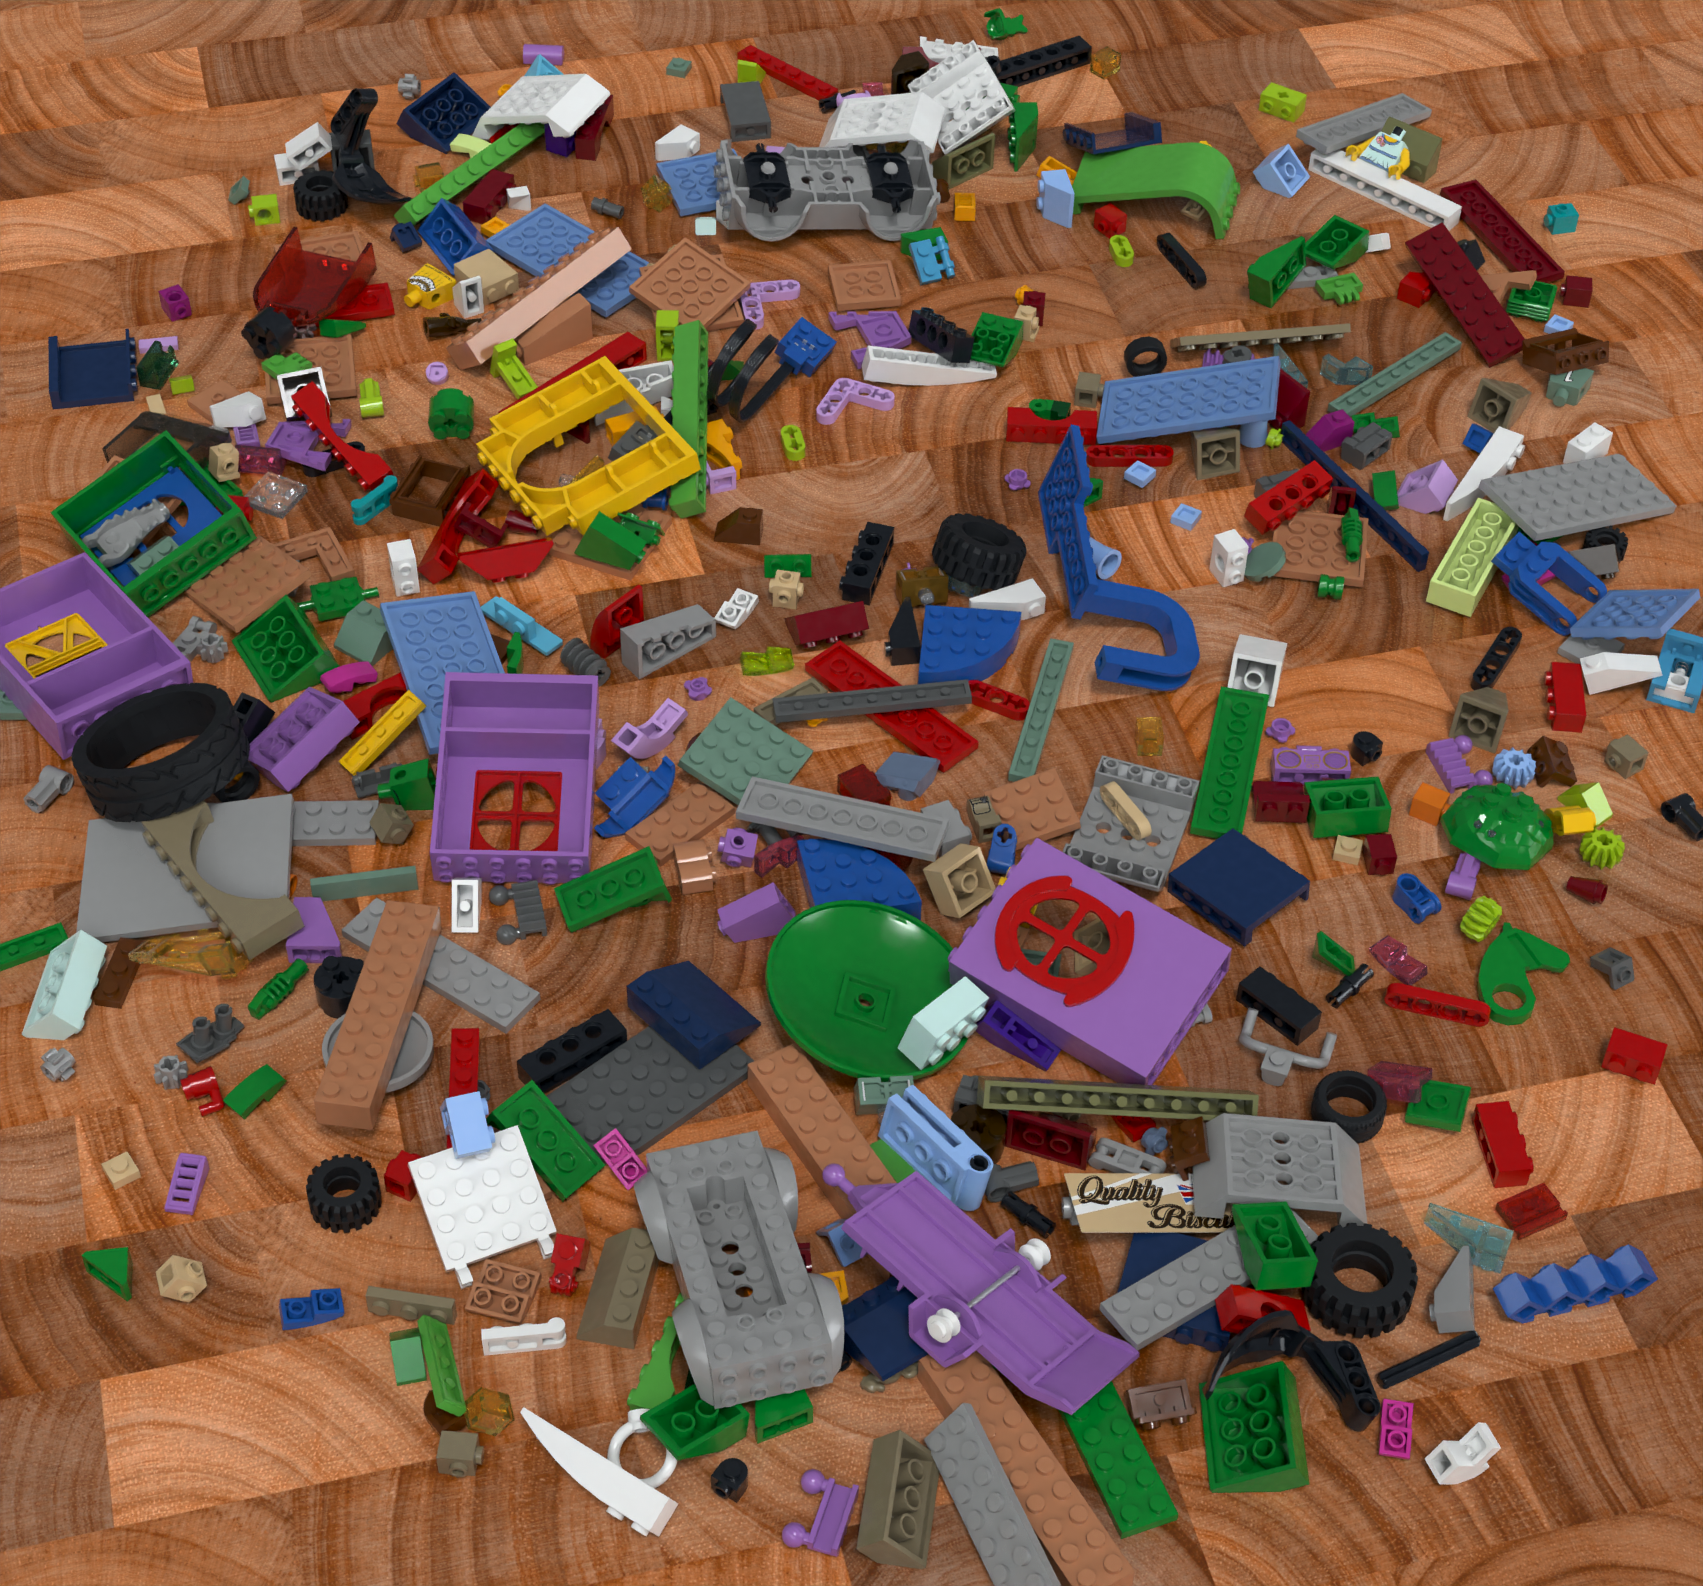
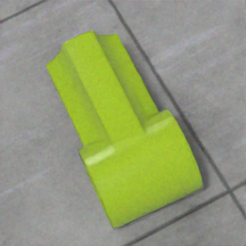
[359,378,384,418]

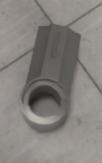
[985,1161,1039,1202]

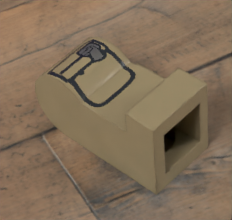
[966,796,1002,843]

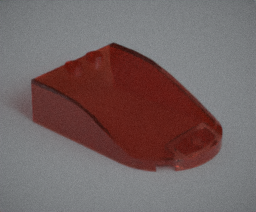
[253,227,377,327]

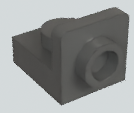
[1590,947,1635,990]

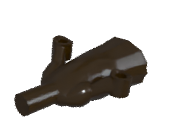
[423,313,482,338]

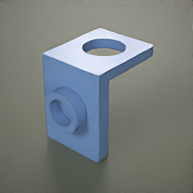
[816,1219,862,1267]

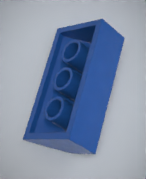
[417,198,495,276]

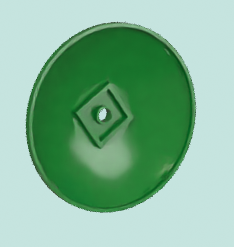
[765,900,969,1082]

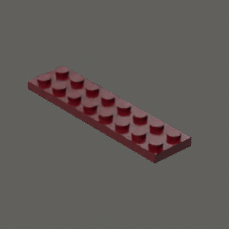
[1440,179,1565,283]
[1405,222,1525,368]

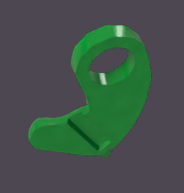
[1477,922,1570,1026]

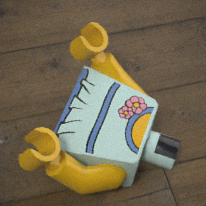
[1345,126,1410,180]

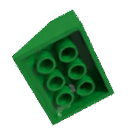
[231,595,340,703]
[1199,1361,1310,1493]

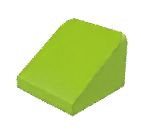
[169,375,195,395]

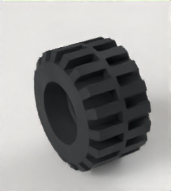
[293,170,348,221]
[306,1154,382,1233]

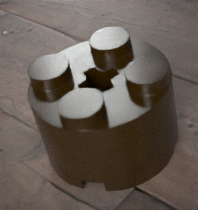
[951,1104,1006,1164]

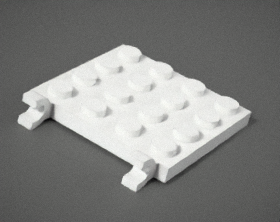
[408,1125,557,1289]

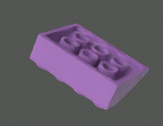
[248,687,360,792]

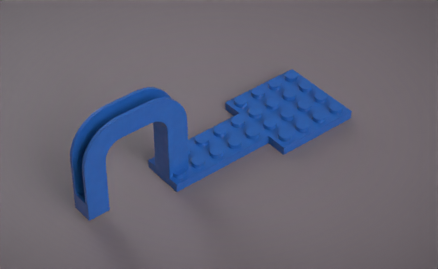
[1038,424,1200,691]

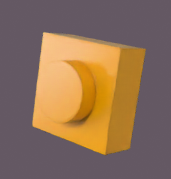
[480,216,509,238]

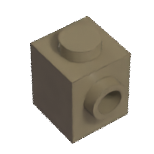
[1074,372,1104,408]
[1605,734,1649,779]
[369,803,414,844]
[436,1431,484,1477]

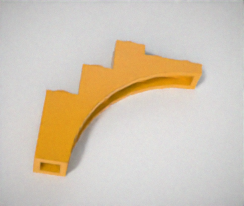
[605,406,742,480]

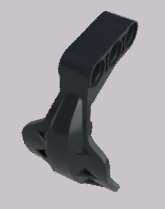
[330,88,413,205]
[1202,1310,1381,1432]

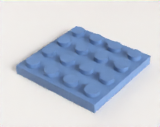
[656,149,738,216]
[1570,589,1701,640]

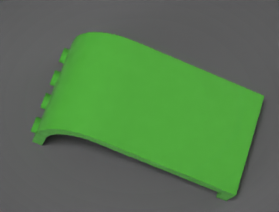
[1072,142,1240,239]

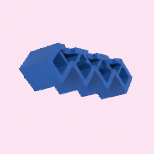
[1493,1244,1658,1324]

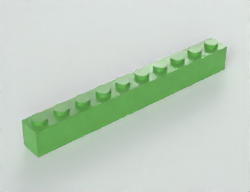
[393,122,545,227]
[669,320,708,519]

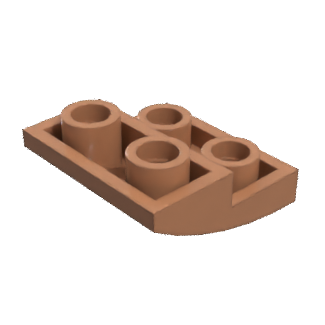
[465,1259,542,1325]

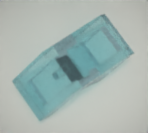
[1320,354,1373,385]

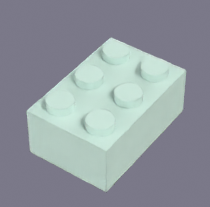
[898,976,989,1070]

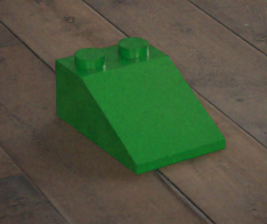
[1305,215,1369,269]
[1247,236,1306,308]
[1232,1201,1318,1290]
[640,1384,750,1461]

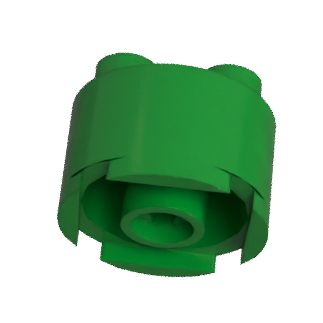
[428,388,474,440]

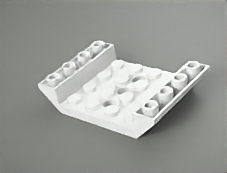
[907,40,1016,155]
[472,74,611,140]
[819,92,946,154]

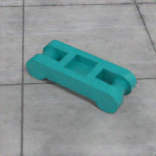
[351,475,398,525]

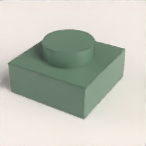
[666,58,692,78]
[228,176,250,205]

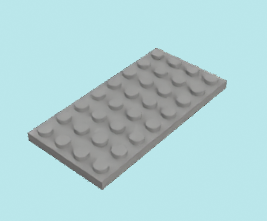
[1479,454,1677,541]

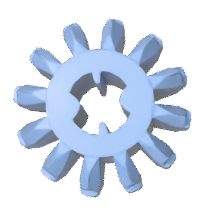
[1492,747,1536,790]

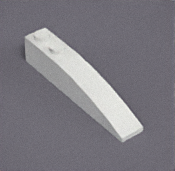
[862,345,997,386]
[1443,426,1525,521]
[520,1407,678,1536]

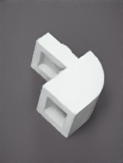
[1425,1422,1501,1485]

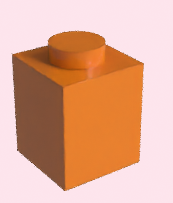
[1409,782,1451,826]

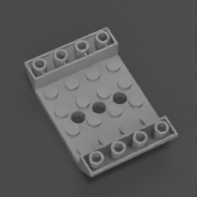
[1063,755,1199,892]
[1192,1113,1367,1227]

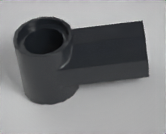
[1661,793,1703,841]

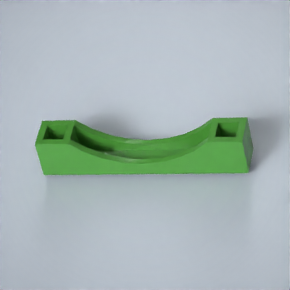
[627,1272,733,1411]

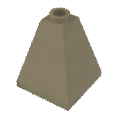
[1467,378,1532,433]
[1190,427,1240,480]
[1448,687,1509,754]

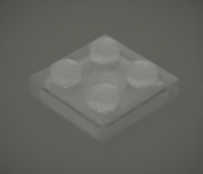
[244,471,308,519]

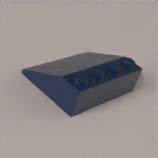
[396,72,491,154]
[626,961,761,1070]
[842,1276,928,1382]

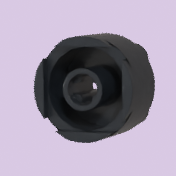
[241,307,295,359]
[314,956,364,1019]

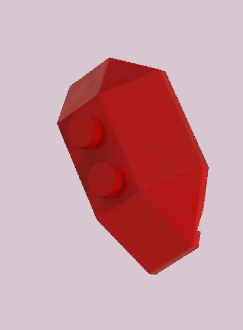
[457,537,554,583]

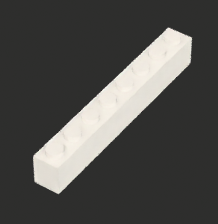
[1308,149,1462,231]

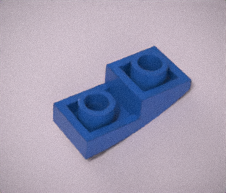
[279,1288,344,1330]

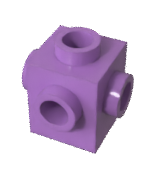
[717,828,758,868]

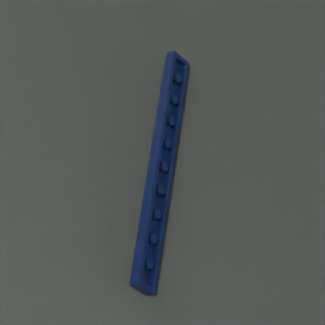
[1281,420,1429,572]

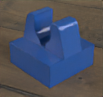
[1462,424,1494,453]

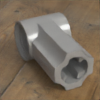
[23,765,74,814]

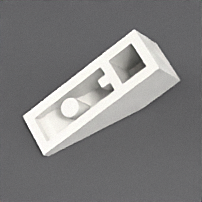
[969,578,1046,620]
[1580,652,1663,695]

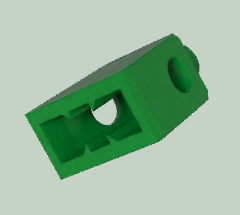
[377,758,436,811]

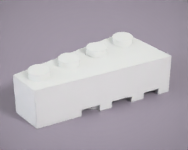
[593,360,674,426]

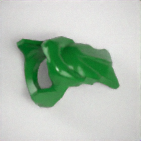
[984,8,1028,40]

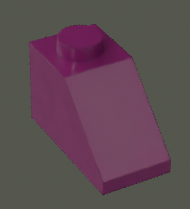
[1306,409,1355,452]

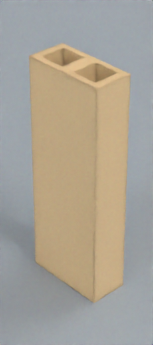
[146,394,169,426]

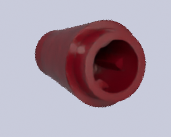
[505,509,539,535]
[1566,876,1608,905]

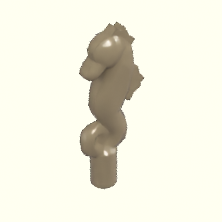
[860,1361,918,1393]

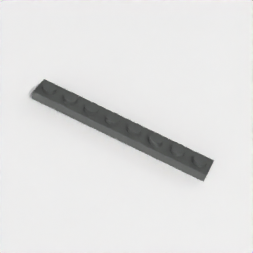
[773,679,972,723]

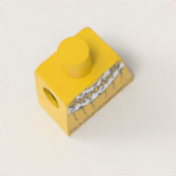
[404,263,456,310]

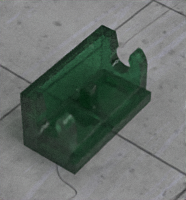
[136,341,179,390]

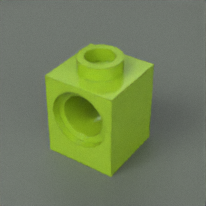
[248,194,280,226]

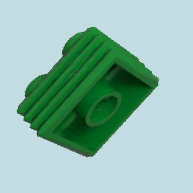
[1506,281,1557,322]

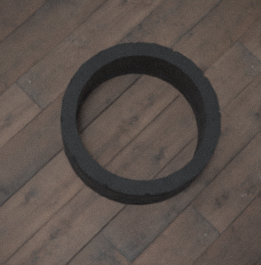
[71,683,250,822]

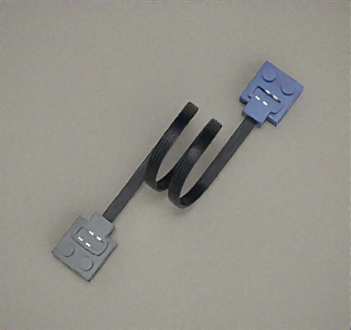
[608,317,837,461]

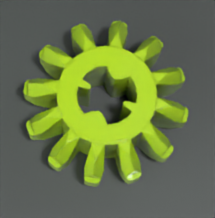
[1579,827,1625,870]
[1460,896,1502,942]

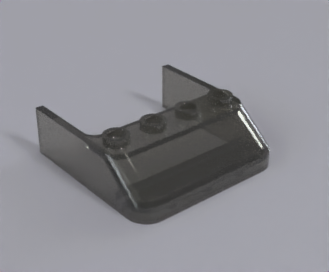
[102,411,232,480]

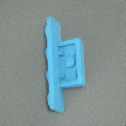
[481,596,563,656]

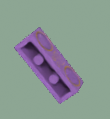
[1270,745,1351,787]

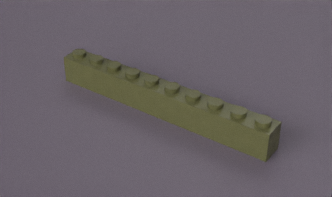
[976,1076,1259,1120]

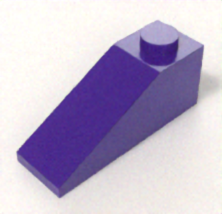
[976,1000,1061,1072]

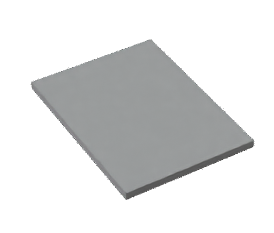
[76,794,294,942]

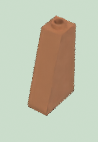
[514,293,593,365]

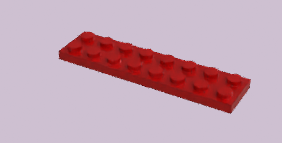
[805,640,979,773]

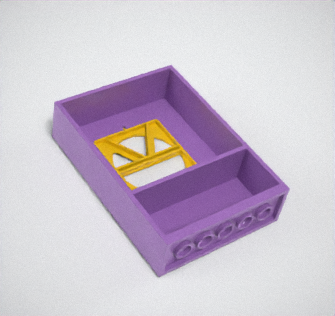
[0,552,193,760]

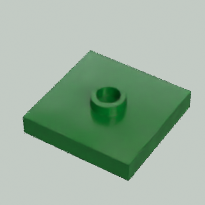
[1405,1077,1471,1132]

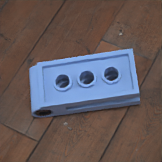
[878,1085,993,1211]

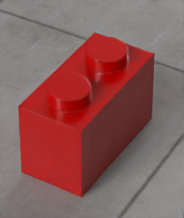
[1601,1027,1668,1085]

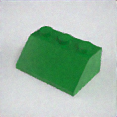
[1304,777,1392,838]

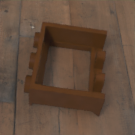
[1522,328,1609,375]
[389,455,471,527]

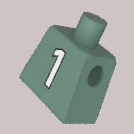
[1546,368,1594,407]

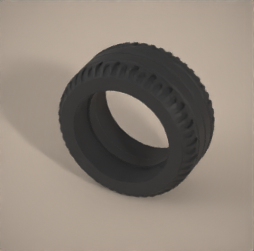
[1311,1070,1387,1144]

